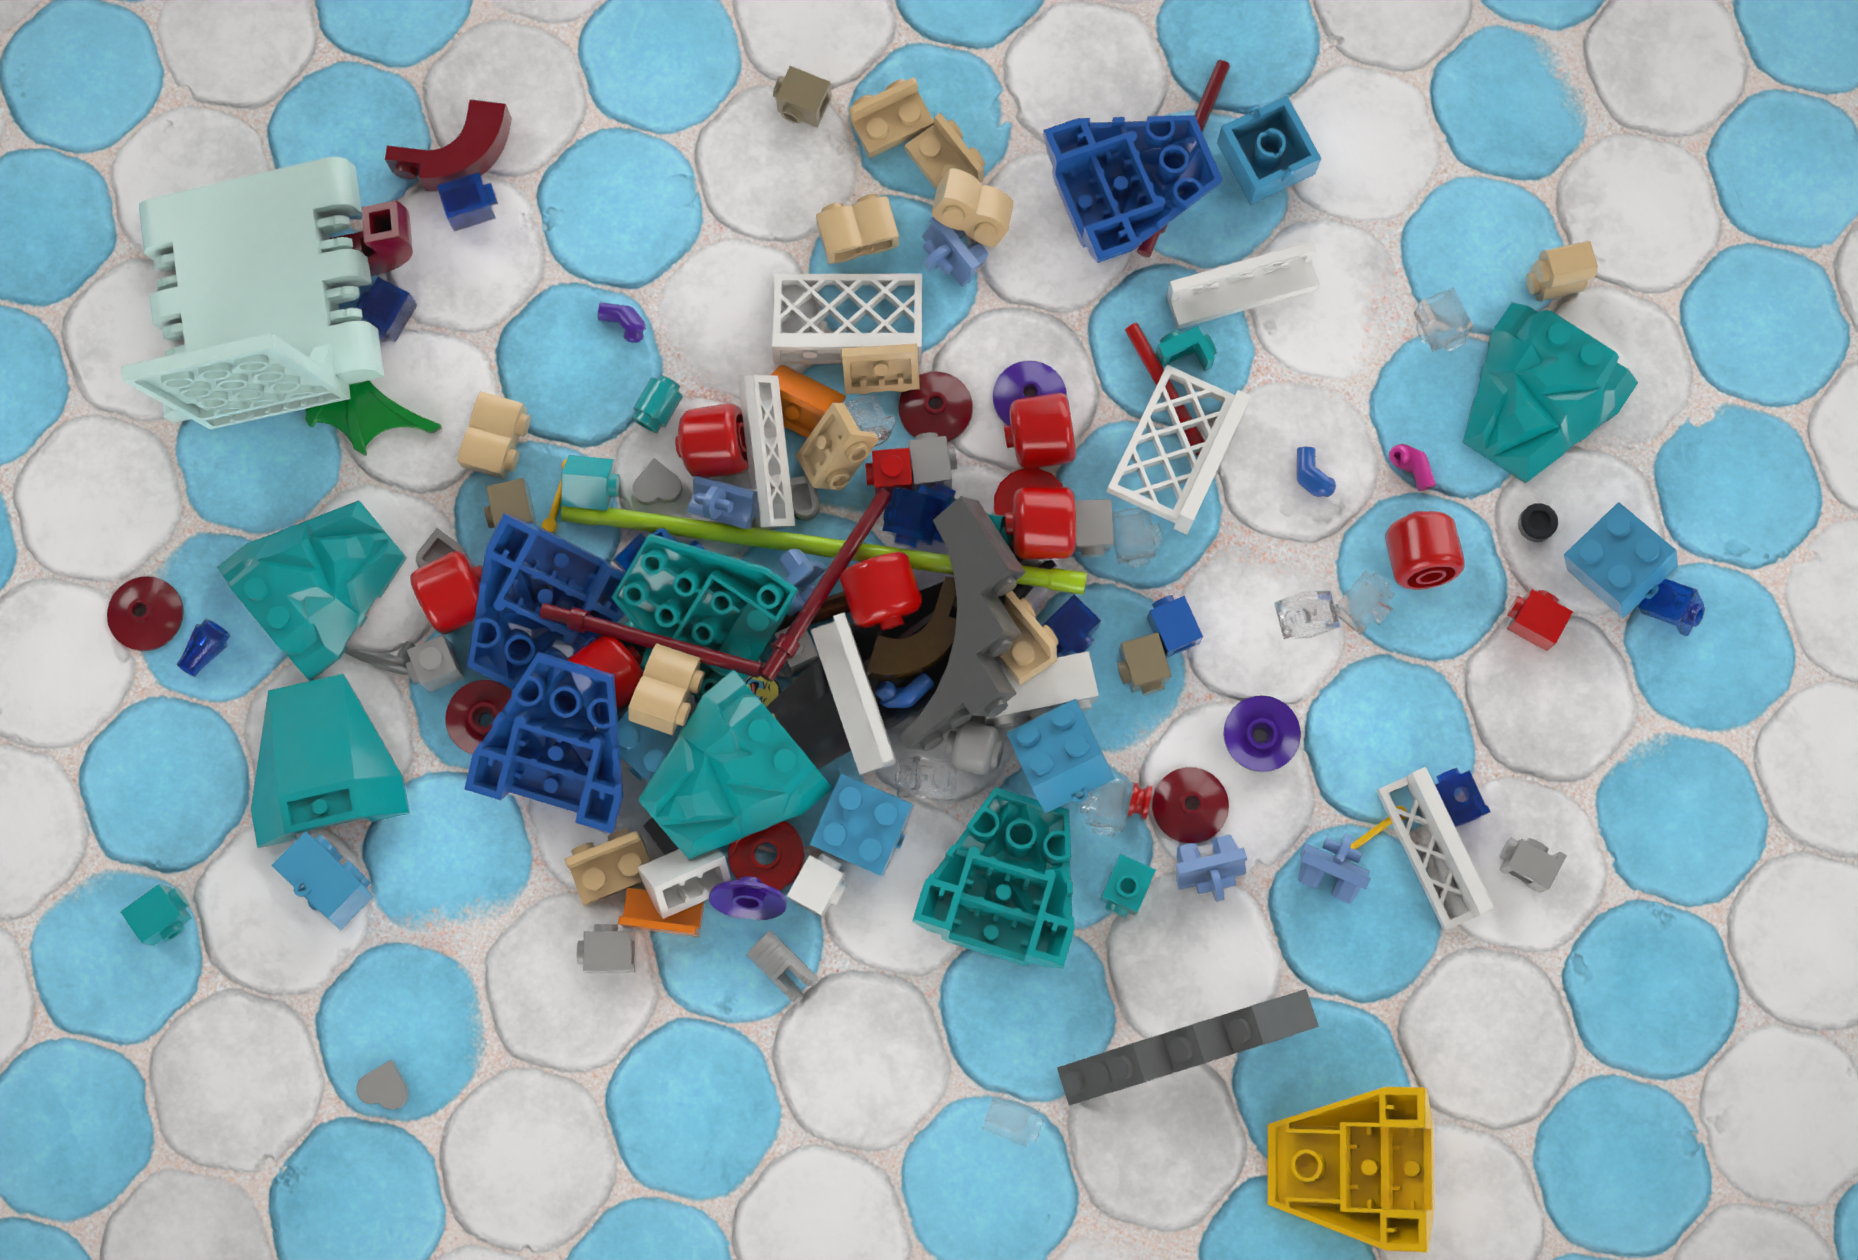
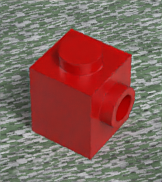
[865,448,913,497]
[1507,589,1573,651]

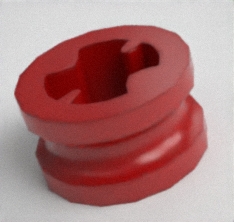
[1127,782,1153,820]

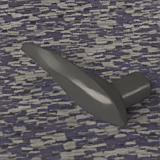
[345,641,415,675]

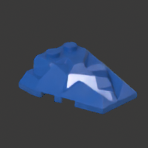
[1043,115,1222,263]
[467,513,625,689]
[464,652,624,834]

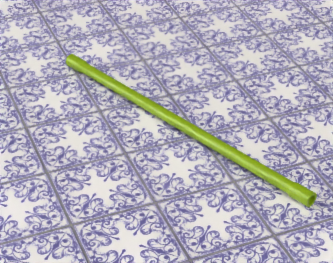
[561,506,1087,595]

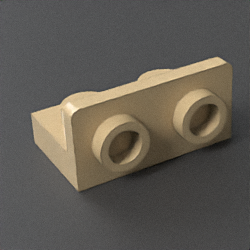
[849,78,934,159]
[905,113,985,190]
[842,343,920,395]
[795,402,879,491]
[997,591,1058,686]
[564,828,651,906]

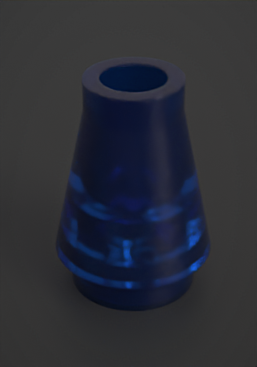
[177,618,231,677]

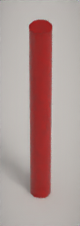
[1125,323,1205,457]

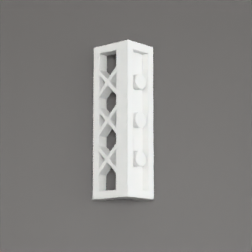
[1166,240,1320,330]
[738,374,795,530]
[811,612,897,776]
[1376,767,1495,931]

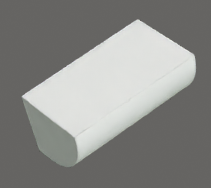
[638,848,732,919]

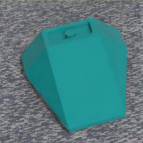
[611,534,798,699]
[251,673,410,848]

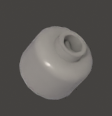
[945,721,1005,775]

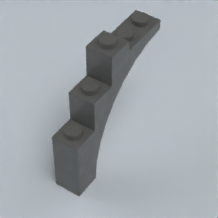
[900,496,1026,751]
[1057,989,1319,1106]

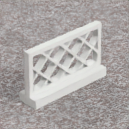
[772,274,922,364]
[1106,365,1251,535]

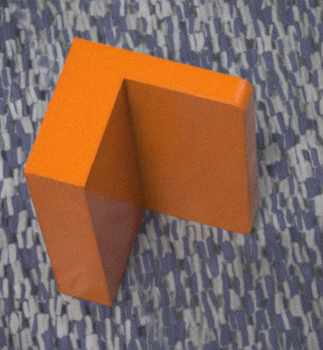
[771,365,846,438]
[618,887,705,937]

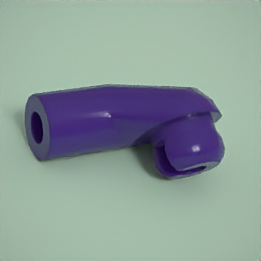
[598,302,646,343]

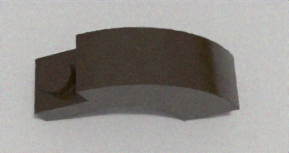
[867,576,957,681]

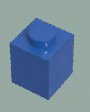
[1147,595,1203,658]

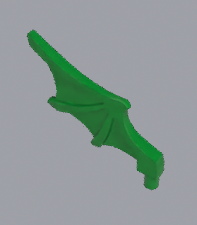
[305,380,442,456]

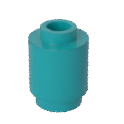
[632,375,683,433]

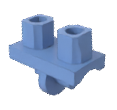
[922,217,988,287]
[687,476,759,529]
[772,549,827,617]
[1176,834,1247,902]
[1298,834,1371,904]

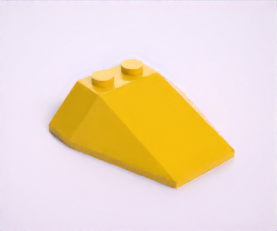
[1267,1087,1435,1253]

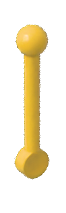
[541,459,567,533]
[1346,806,1407,859]

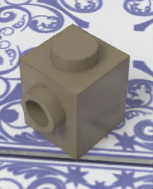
[773,66,832,128]
[484,478,537,529]
[1117,633,1171,695]

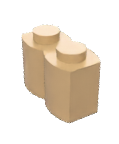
[931,168,1014,247]
[816,194,899,264]
[1526,241,1598,301]
[457,391,531,479]
[628,643,705,735]

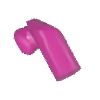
[1389,444,1436,491]

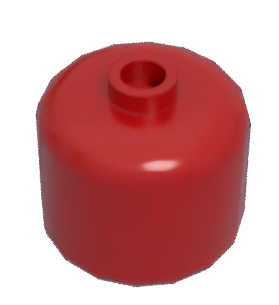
[1004,393,1077,469]
[675,403,748,478]
[1005,487,1076,559]
[1385,511,1465,590]
[410,551,483,635]
[840,552,922,631]
[567,635,643,713]

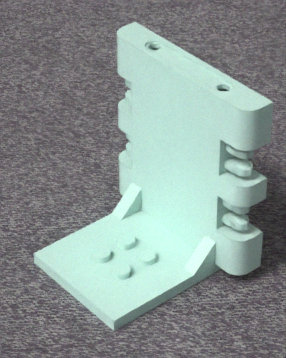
[121,157,384,430]

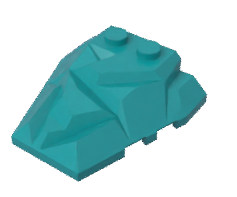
[1462,302,1638,484]
[217,500,407,681]
[638,669,833,860]
[912,787,1075,969]

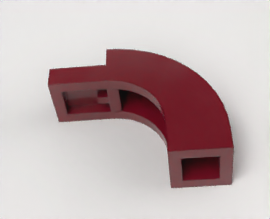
[385,99,512,191]
[329,200,413,277]

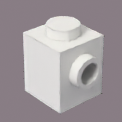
[787,854,847,918]

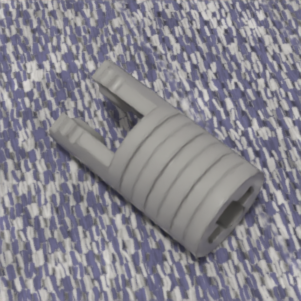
[746,930,819,1004]

